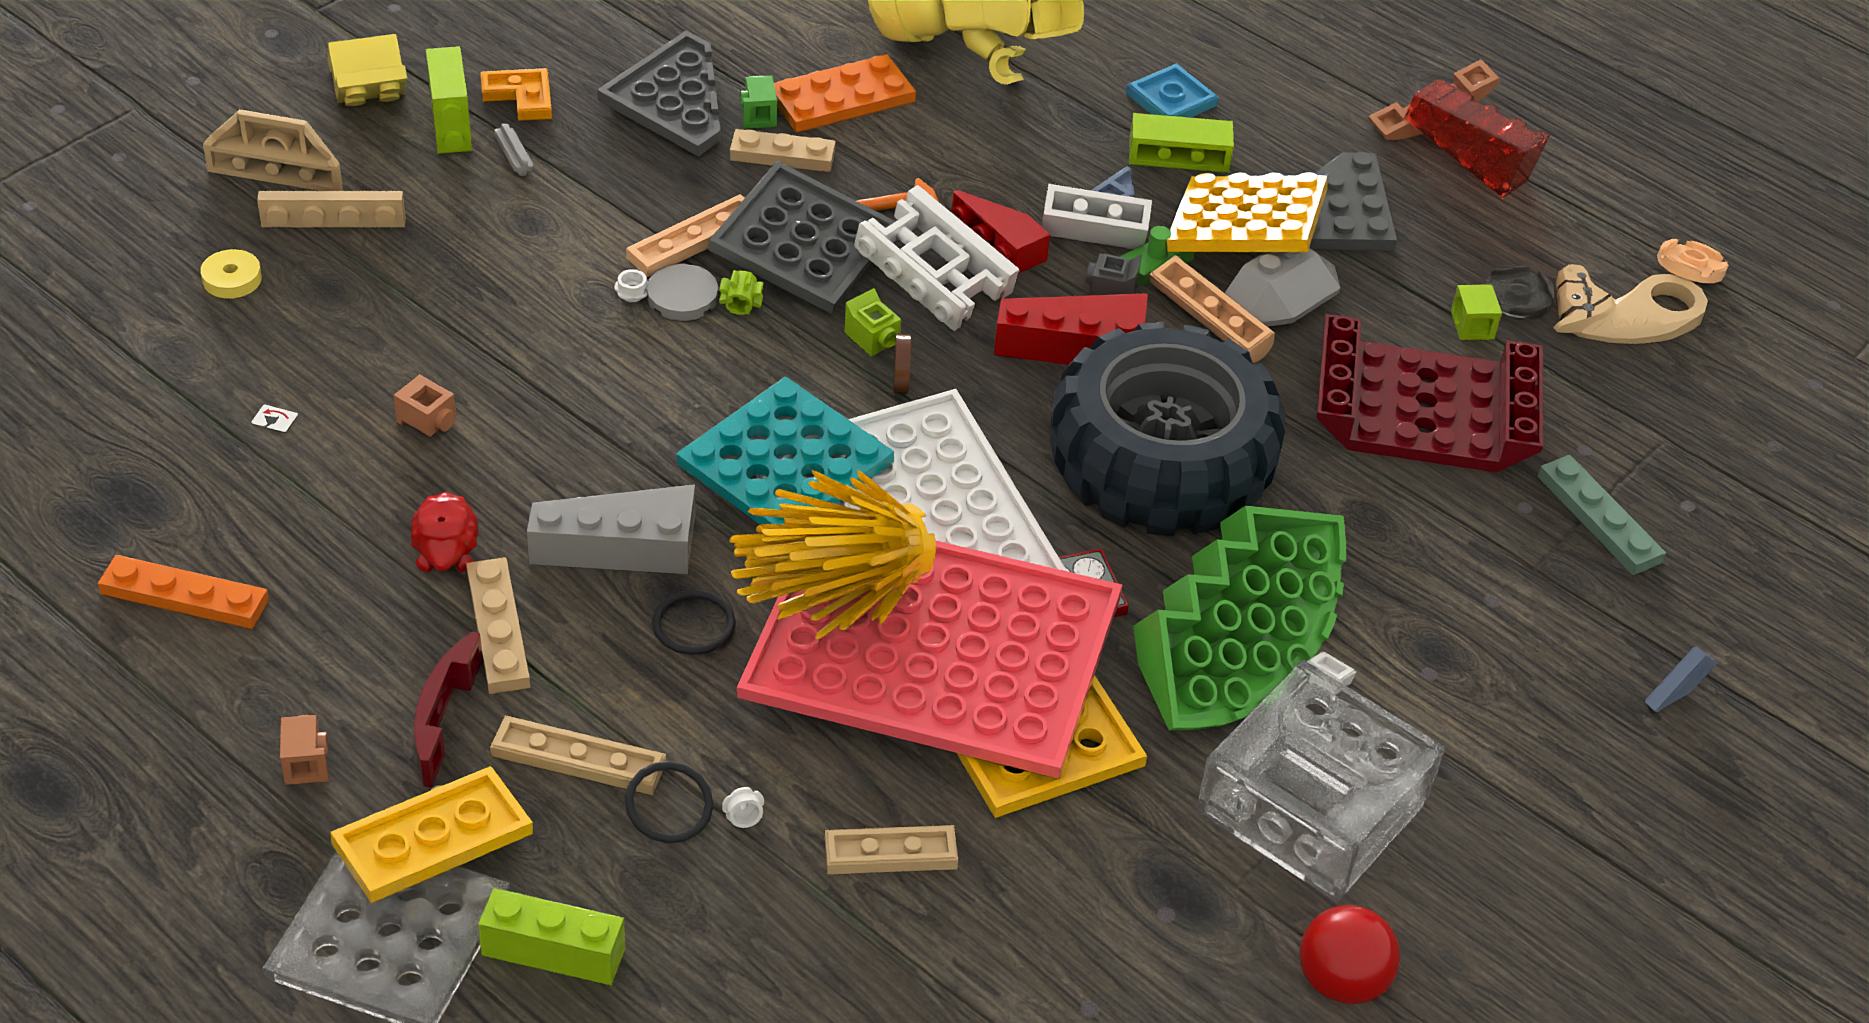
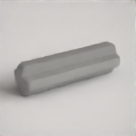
[494,124,533,176]

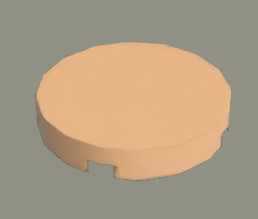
[1657,239,1729,283]

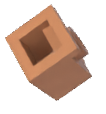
[393,374,456,437]
[280,715,329,785]

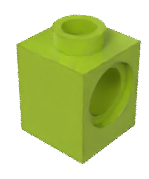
[1451,285,1502,340]

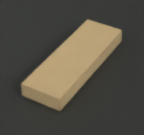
[825,825,958,874]

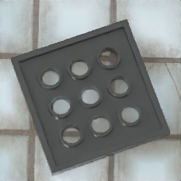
[707,161,896,314]

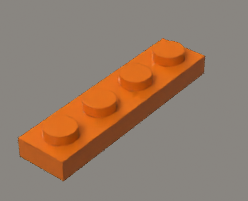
[98,555,269,629]

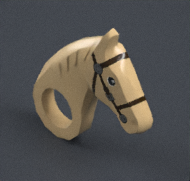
[1553,264,1708,344]

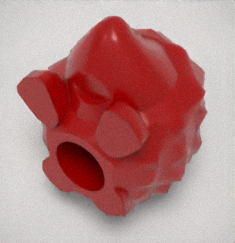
[410,492,479,572]

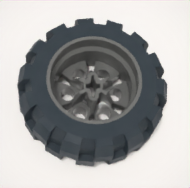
[1049,322,1285,536]

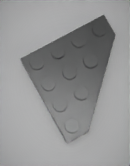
[597,31,721,157]
[1309,152,1397,251]

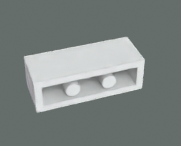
[1041,184,1152,249]

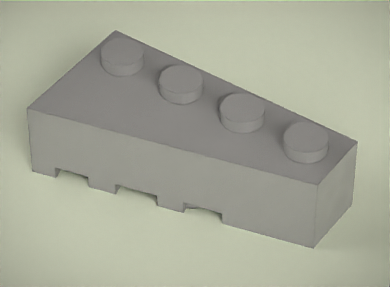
[527,484,695,574]

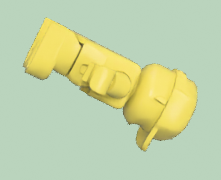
[868,0,1084,84]

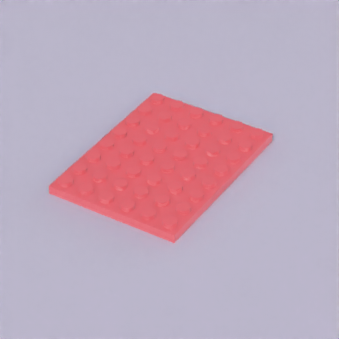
[737,541,1122,779]

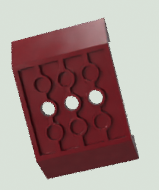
[1316,314,1543,472]

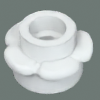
[614,269,648,302]
[722,787,764,828]

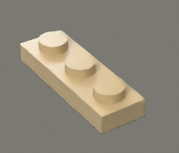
[730,129,836,172]

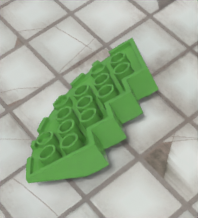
[1133,506,1346,731]

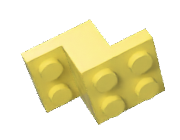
[327,34,407,106]

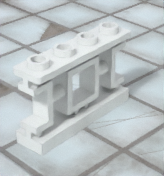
[854,185,1019,331]

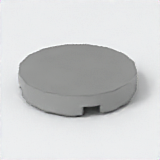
[646,264,719,321]

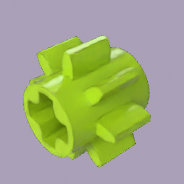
[719,270,764,315]

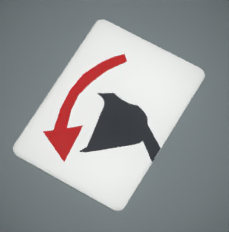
[251,405,298,432]

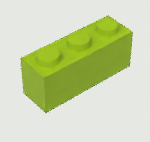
[1129,113,1234,173]
[478,888,625,985]

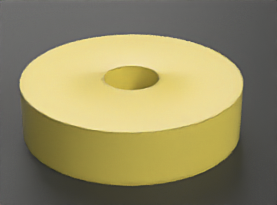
[201,249,262,299]

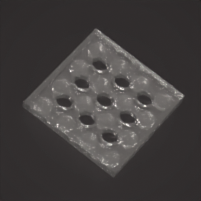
[263,851,511,1023]

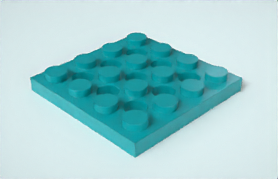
[676,376,894,524]

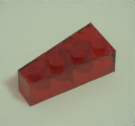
[1404,79,1550,198]

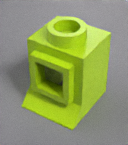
[844,288,901,356]

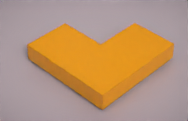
[481,68,552,121]

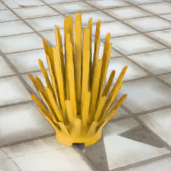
[729,470,936,639]

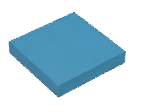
[1126,63,1219,118]

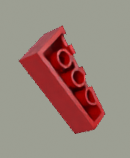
[994,293,1148,365]

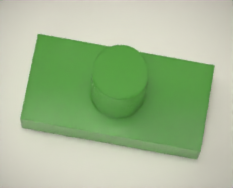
[1120,226,1195,286]

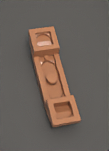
[1368,59,1499,140]

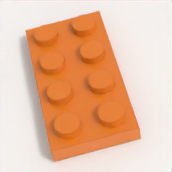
[774,54,916,133]

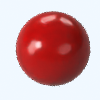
[1299,905,1400,1004]

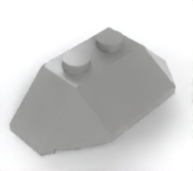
[1225,248,1340,327]

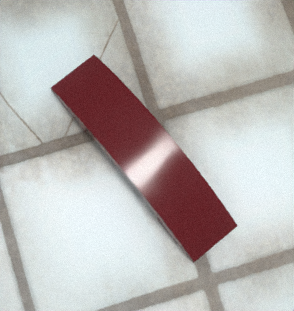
[414,632,483,787]

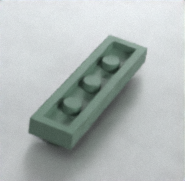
[1537,455,1666,575]

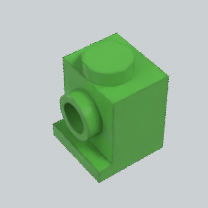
[740,76,777,129]

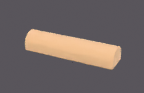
[1149,255,1274,363]

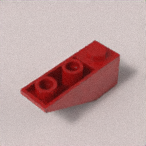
[951,190,1050,274]

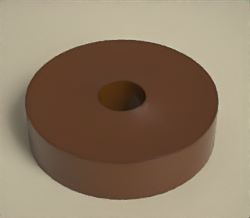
[893,334,911,394]

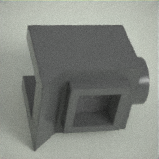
[1086,253,1142,296]

